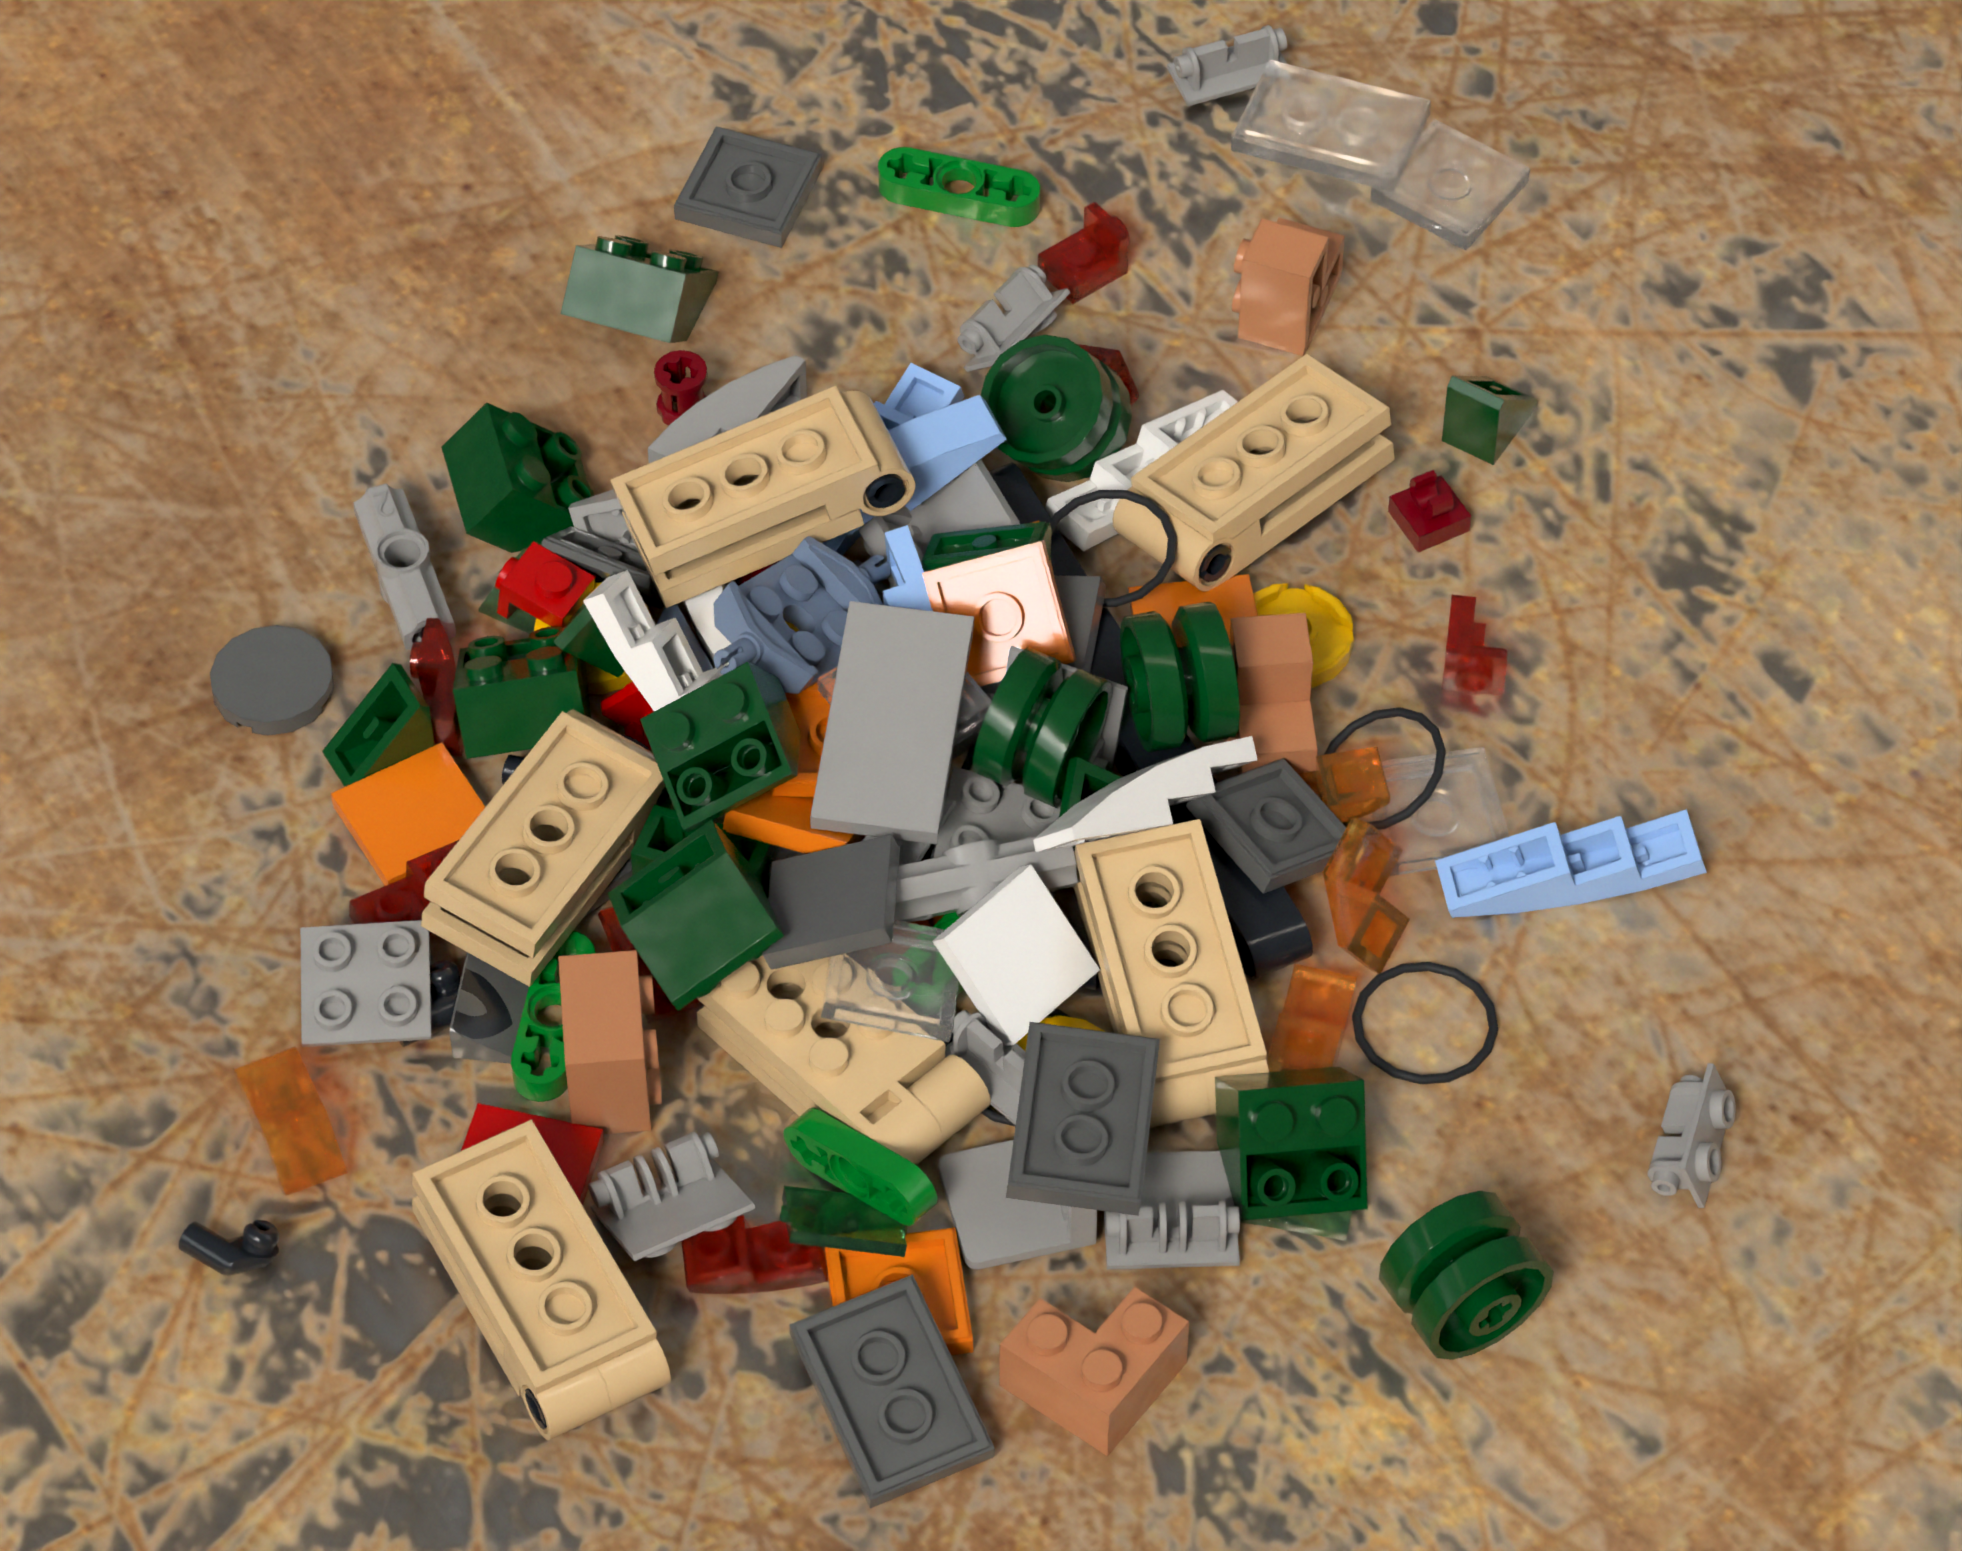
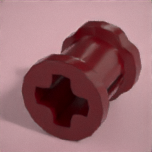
[654,350,708,426]

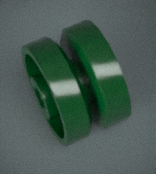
[980,334,1132,482]
[1120,601,1240,753]
[973,647,1112,809]
[1379,1190,1554,1360]

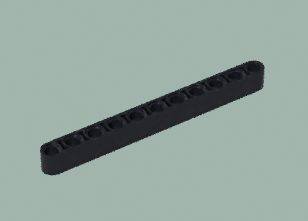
[989,462,1313,980]

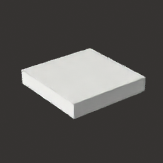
[932,865,1100,1047]

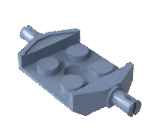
[713,536,891,694]

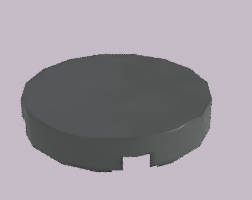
[210,625,335,736]

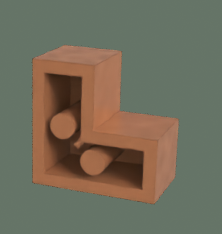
[1232,217,1345,356]
[1224,613,1318,787]
[558,950,662,1134]
[999,1286,1189,1457]

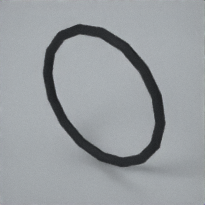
[1049,490,1177,607]
[1315,707,1446,832]
[1352,962,1498,1084]

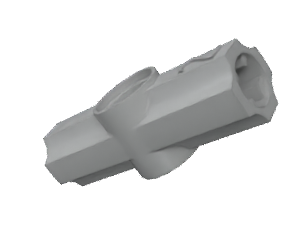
[354,483,456,655]
[894,836,1078,925]

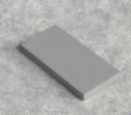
[810,601,974,845]

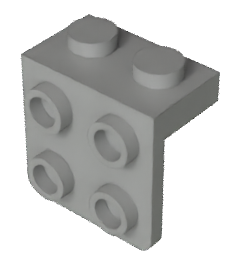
[858,459,1020,589]
[938,1140,1097,1270]

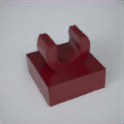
[1388,470,1472,553]

